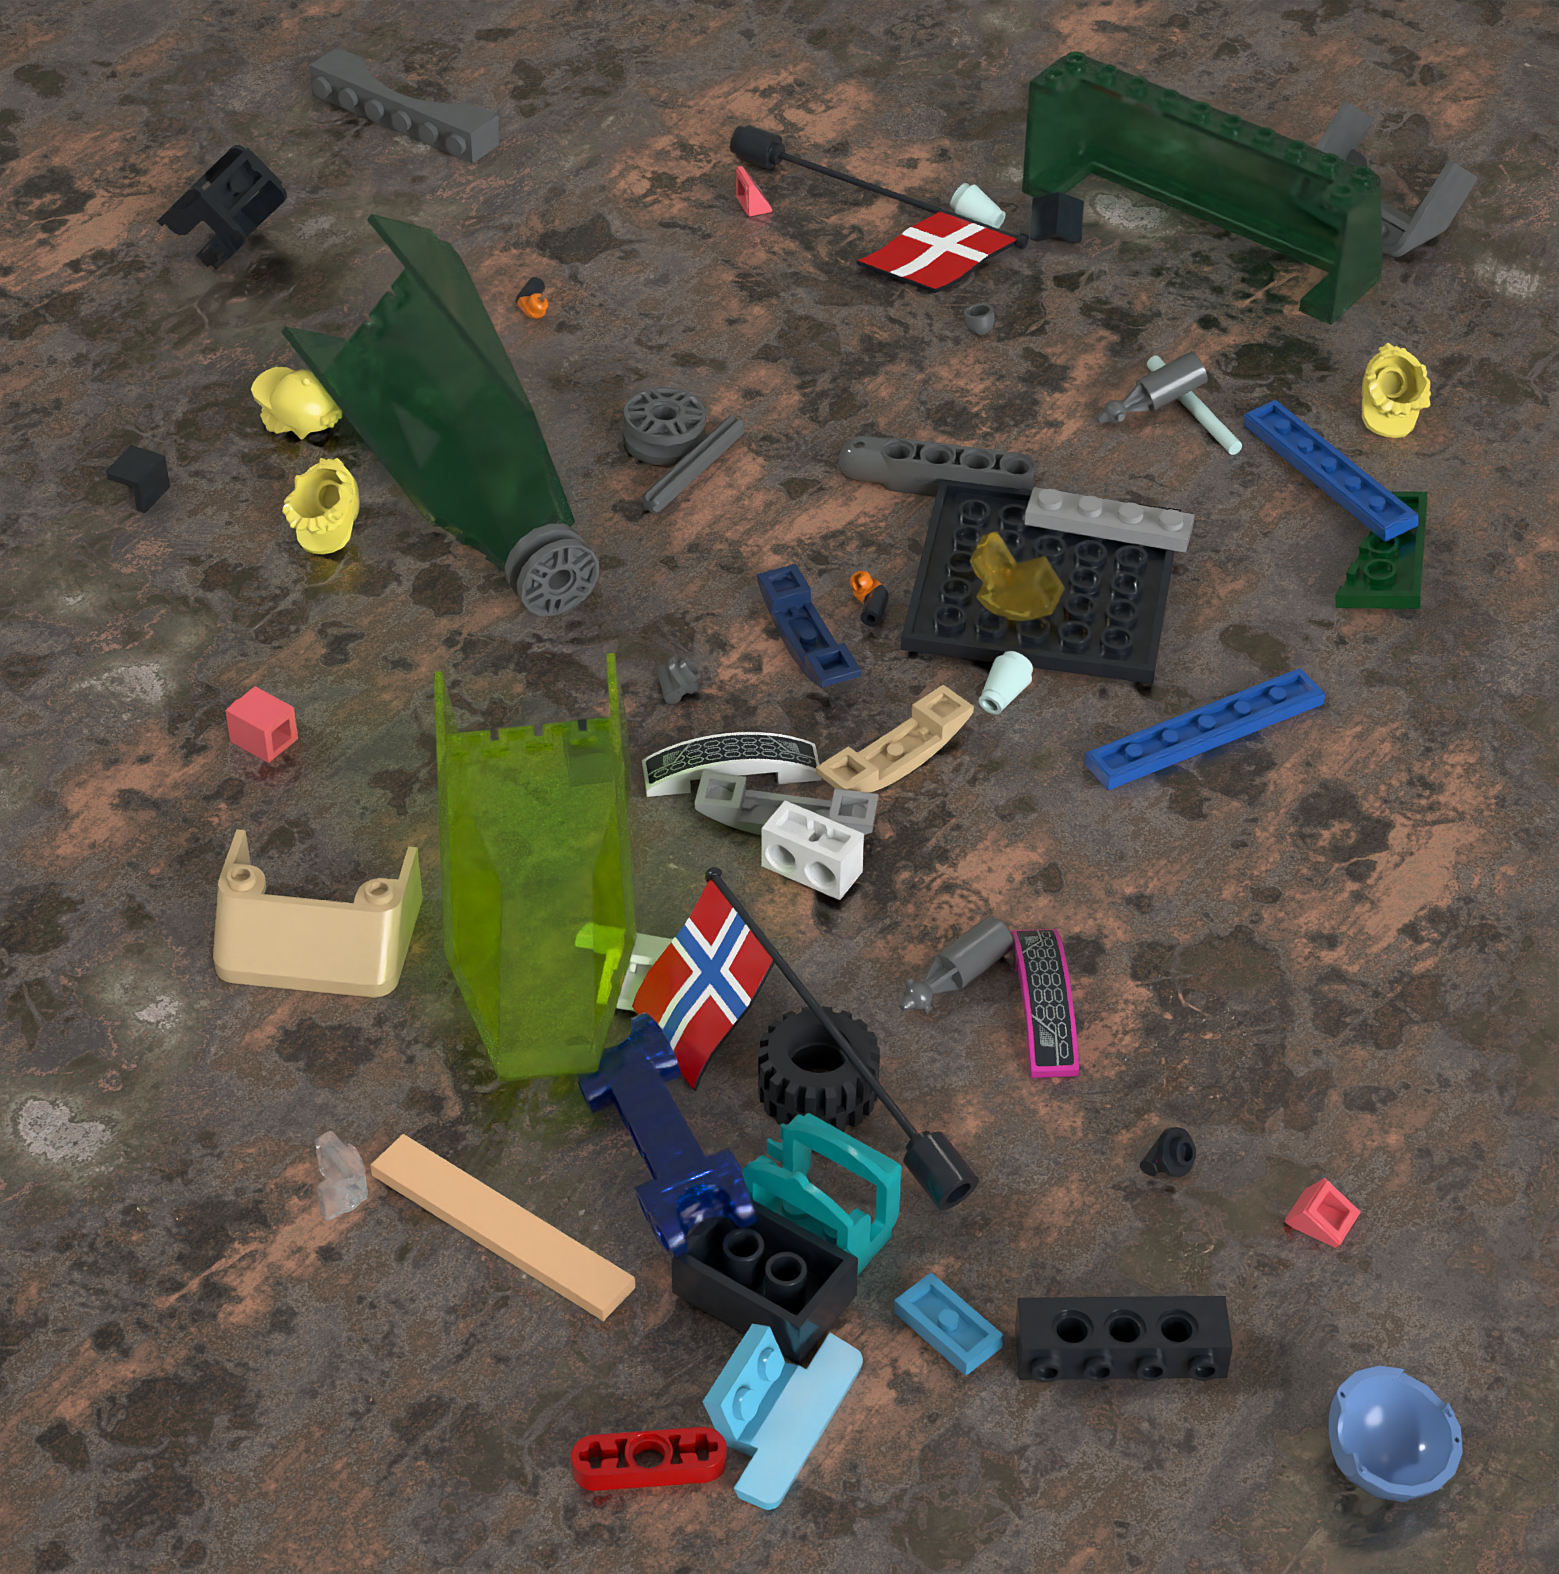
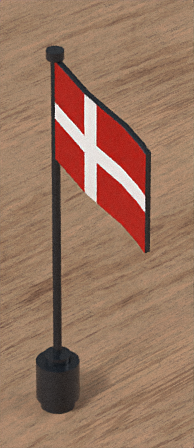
[730,125,1029,293]

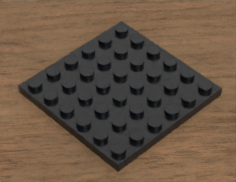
[901,479,1181,684]

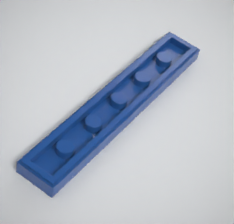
[1244,400,1418,542]
[1084,668,1325,790]

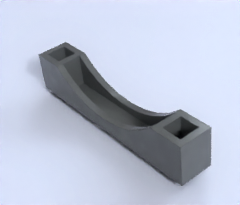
[309,47,500,164]

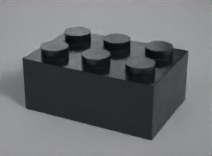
[671,1188,858,1365]

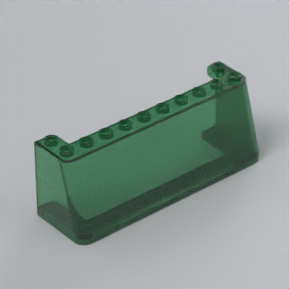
[1022,51,1383,325]

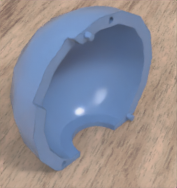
[1329,1365,1463,1502]

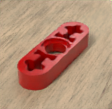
[571,1427,727,1491]

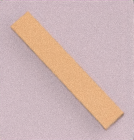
[370,1134,635,1321]

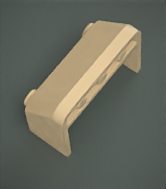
[213,829,423,998]

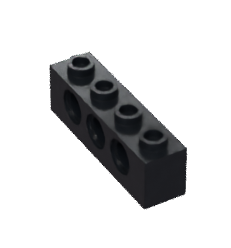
[1015,1296,1233,1382]

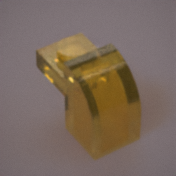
[970,531,1065,621]

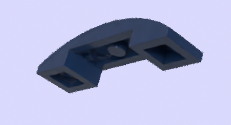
[757,564,861,688]

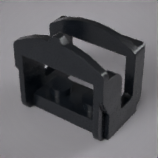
[157,145,287,269]

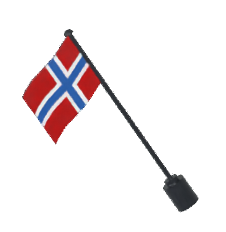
[632,867,979,1210]

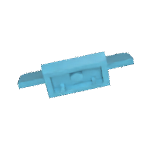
[703,1324,863,1510]

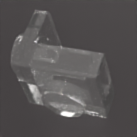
[315,1130,368,1221]

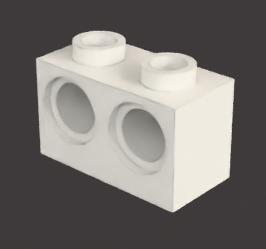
[761,800,864,900]

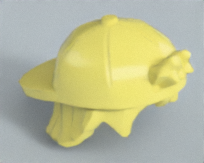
[1361,343,1431,438]
[251,367,343,439]
[282,458,360,554]

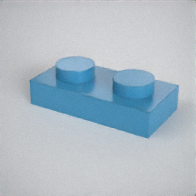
[893,1272,1004,1376]

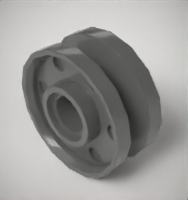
[623,387,706,466]
[505,524,599,616]

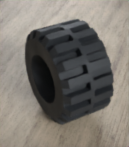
[758,1006,880,1132]

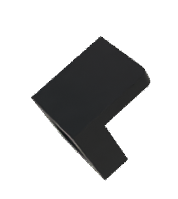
[1030,192,1084,244]
[106,445,170,513]

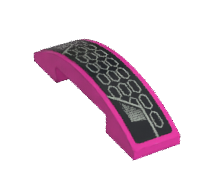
[1011,929,1079,1078]

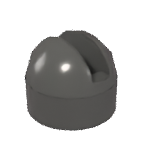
[964,303,995,336]

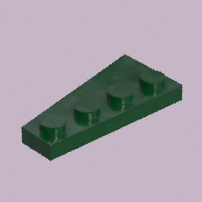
[1335,491,1428,610]

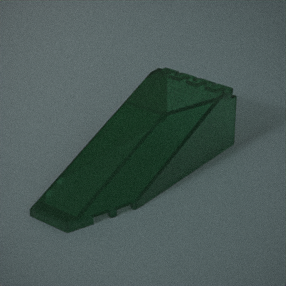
[281,214,575,571]

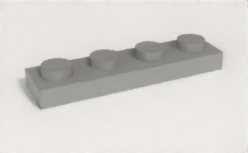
[1025,487,1195,553]

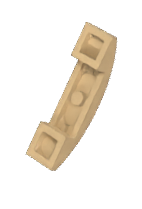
[816,685,974,793]

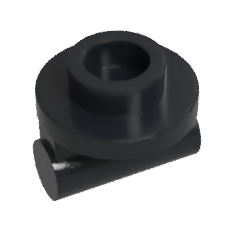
[1140,1127,1196,1177]

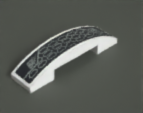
[642,732,821,797]

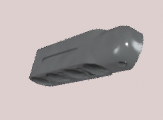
[838,435,1036,497]

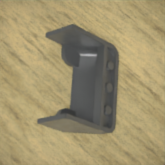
[1293,100,1478,257]

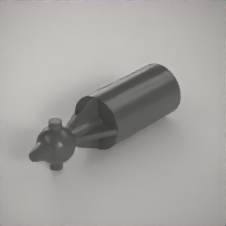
[1097,351,1208,424]
[899,916,1013,1014]

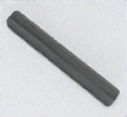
[641,415,744,514]

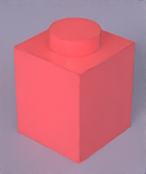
[225,686,298,763]

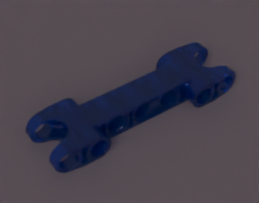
[566,1012,758,1258]

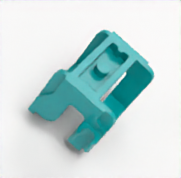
[743,1113,902,1275]

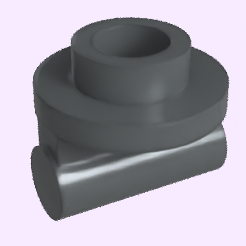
[657,654,701,705]

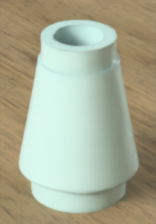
[950,183,1006,228]
[979,651,1033,715]

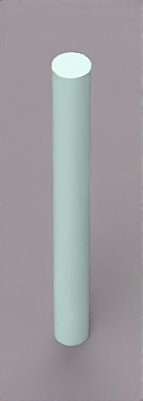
[1147,356,1242,455]

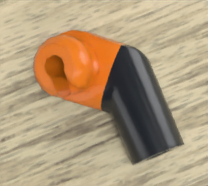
[515,277,548,319]
[849,571,889,627]

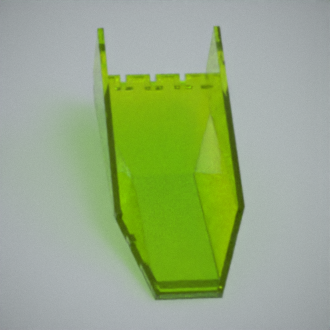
[434,653,637,1082]

